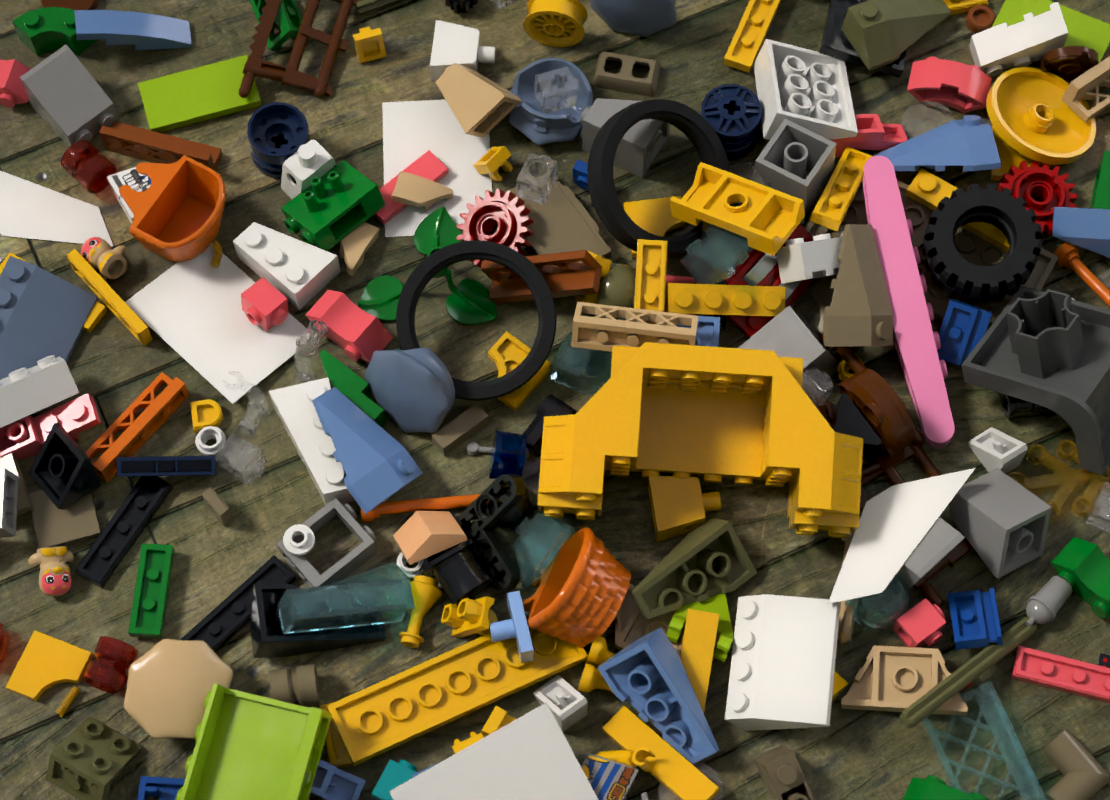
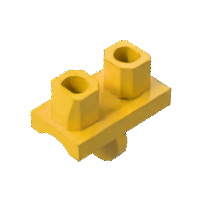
[441,596,498,638]

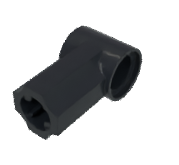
[519,394,577,457]

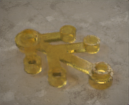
[1007,439,1110,522]

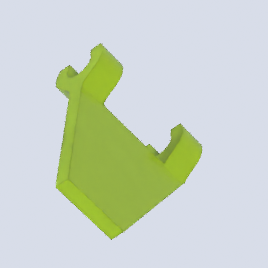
[666,593,734,662]

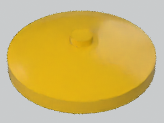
[986,67,1096,165]

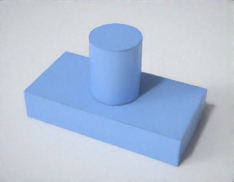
[489,590,534,663]

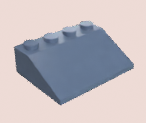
[0,256,99,380]

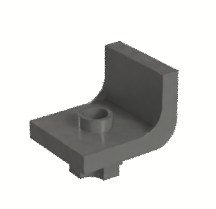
[962,286,1110,476]

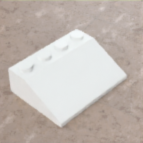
[753,39,858,140]
[725,594,841,731]

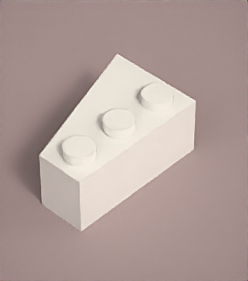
[969,2,1068,77]
[233,222,341,310]
[776,231,844,284]

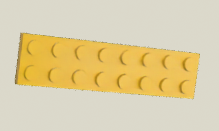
[327,615,588,766]

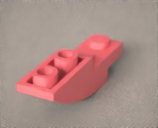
[831,114,908,158]
[0,393,101,460]

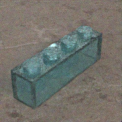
[680,182,775,284]
[278,561,415,634]

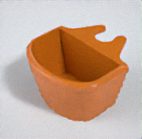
[119,155,226,263]
[523,527,631,648]

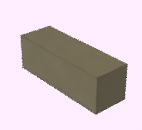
[432,403,489,456]

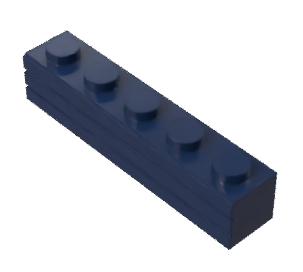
[117,455,216,477]

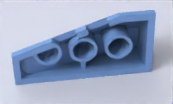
[873,115,1001,171]
[1052,207,1110,258]
[312,387,423,514]
[597,627,719,764]

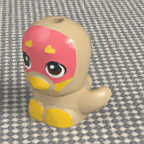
[81,237,127,281]
[28,546,74,596]

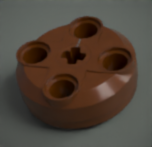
[838,368,915,459]

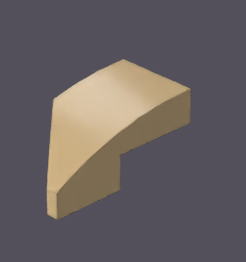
[392,171,453,211]
[339,222,380,276]

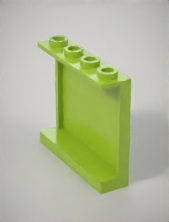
[176,683,332,800]

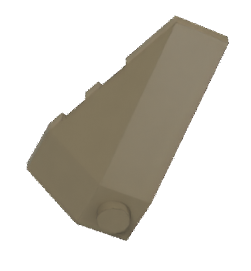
[823,224,893,347]

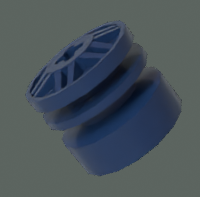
[701,84,762,161]
[247,102,310,178]

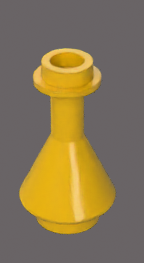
[399,575,442,648]

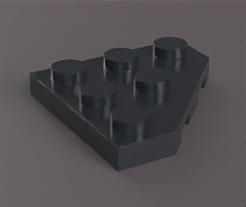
[819,0,907,78]

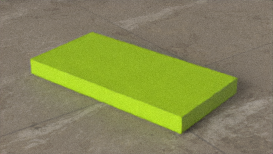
[992,0,1110,63]
[138,55,262,133]

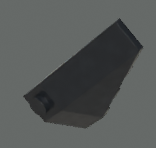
[250,583,386,658]

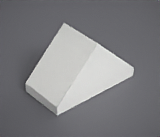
[967,427,1028,474]
[533,675,588,732]

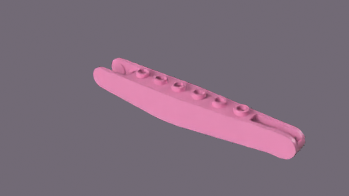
[862,155,955,448]

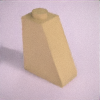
[435,63,521,138]

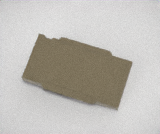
[505,168,612,266]

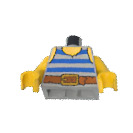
[581,747,655,800]

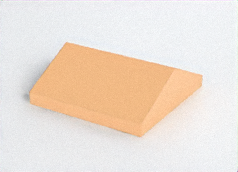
[393,510,468,565]

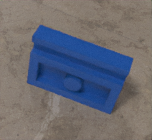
[937,299,993,366]
[948,588,1003,650]

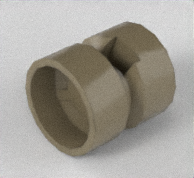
[269,664,321,707]

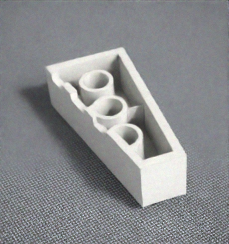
[0,355,79,428]

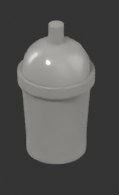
[1026,576,1073,627]

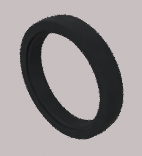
[587,99,730,256]
[396,240,557,401]

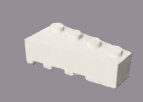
[269,377,356,505]

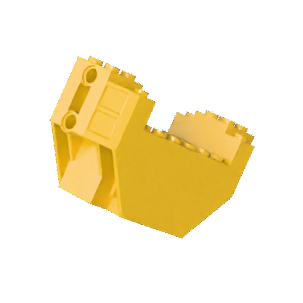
[537,342,863,538]

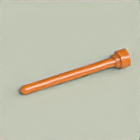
[1053,242,1110,307]
[361,494,487,522]

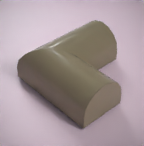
[1041,729,1110,800]

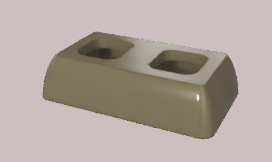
[592,51,661,97]

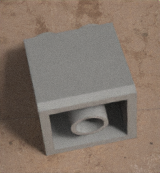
[20,45,119,151]
[580,98,670,178]
[755,118,837,224]
[738,305,839,386]
[949,468,1052,578]
[892,517,965,593]

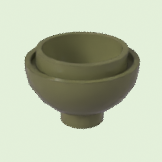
[598,264,636,320]

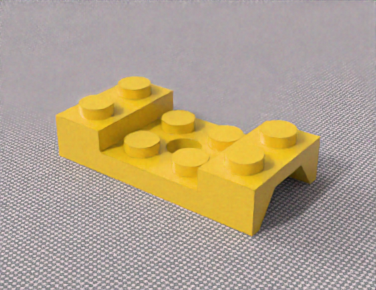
[669,162,805,256]

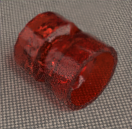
[61,140,117,194]
[82,636,139,694]

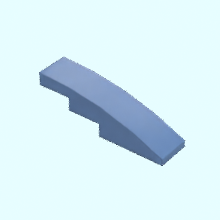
[74,10,192,50]

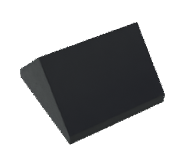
[832,393,882,460]
[29,423,101,510]

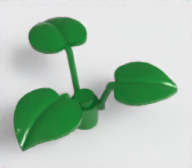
[358,207,497,325]

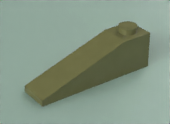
[841,0,951,71]
[630,517,757,619]

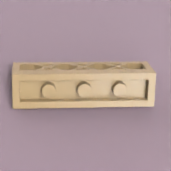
[1061,56,1110,122]
[571,302,699,352]

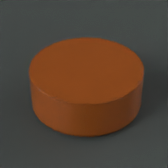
[965,5,995,33]

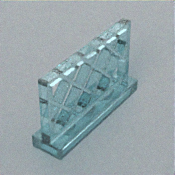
[922,680,1047,800]

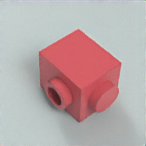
[241,277,288,332]
[892,598,947,648]

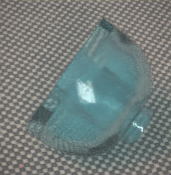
[845,573,910,630]

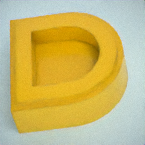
[190,399,223,433]

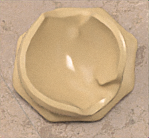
[124,639,233,739]

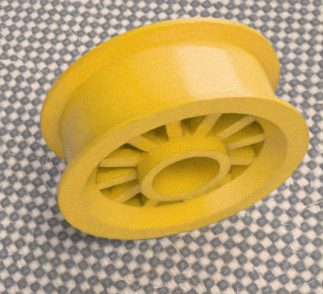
[523,0,588,47]

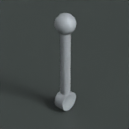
[467,442,530,459]

